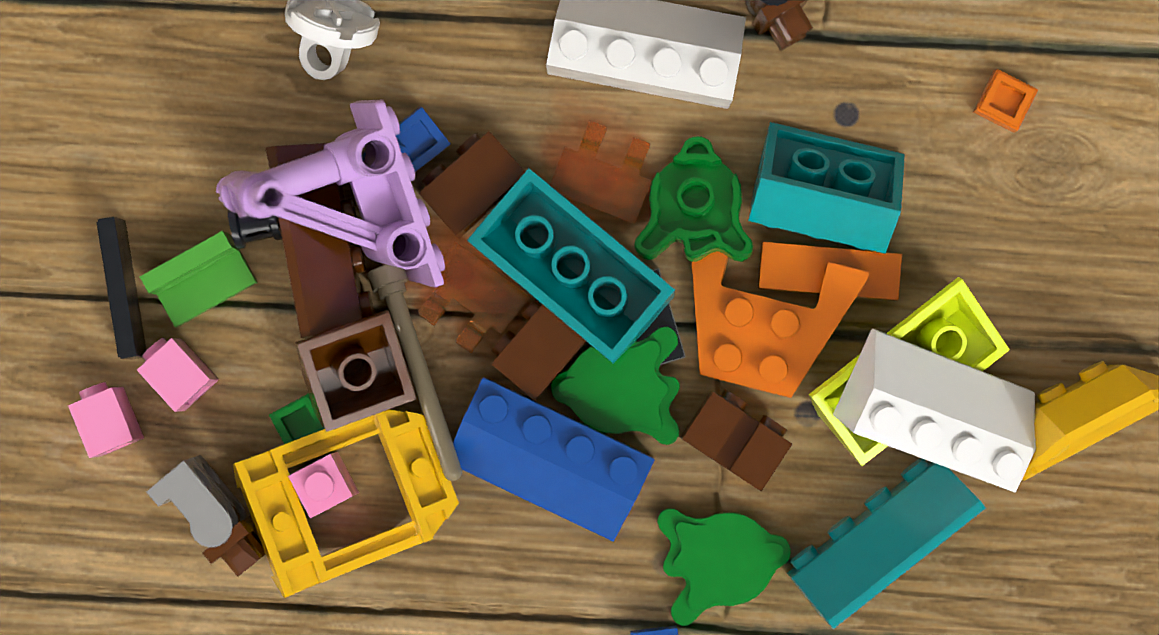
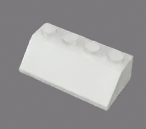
[546,0,746,109]
[833,328,1036,492]

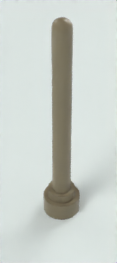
[367,265,462,481]

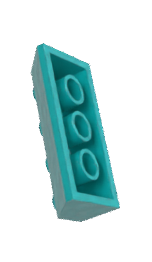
[467,168,675,364]
[787,458,986,629]

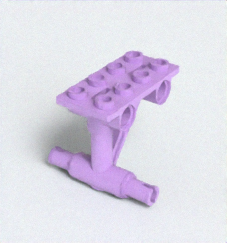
[216,100,445,288]

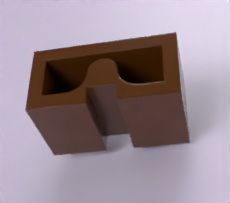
[419,131,525,239]
[491,299,586,401]
[680,389,792,492]

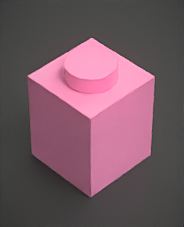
[137,338,219,412]
[68,382,144,458]
[288,452,359,518]

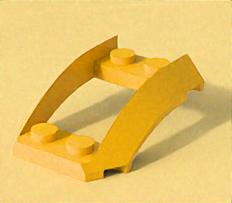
[233,409,459,598]

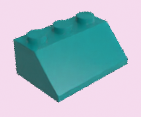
[748,122,905,253]

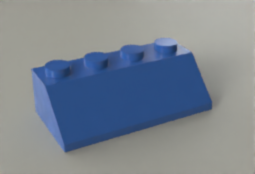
[453,377,655,542]

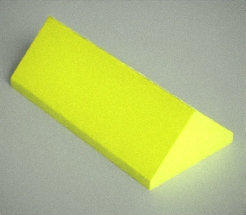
[809,277,1010,466]

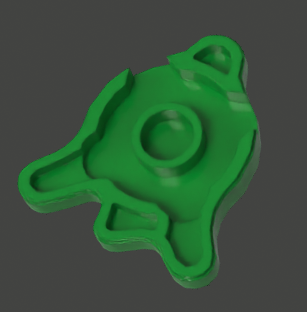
[634,136,753,262]
[551,327,680,445]
[657,508,791,626]

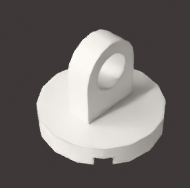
[284,0,380,80]

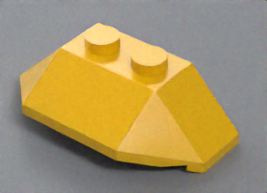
[1021,361,1159,481]

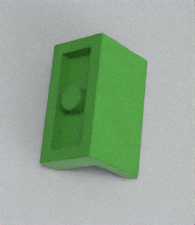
[140,231,258,328]

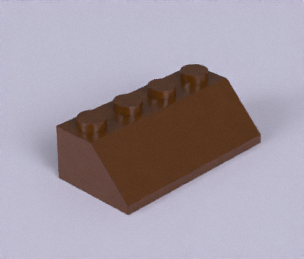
[266,143,374,339]

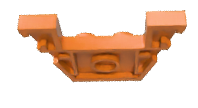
[692,251,870,398]

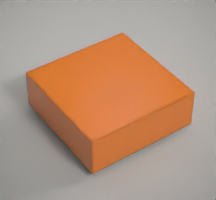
[973,69,1038,133]

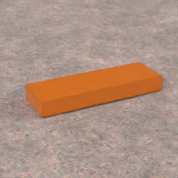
[757,242,902,301]

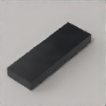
[96,217,146,360]

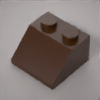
[296,310,416,432]

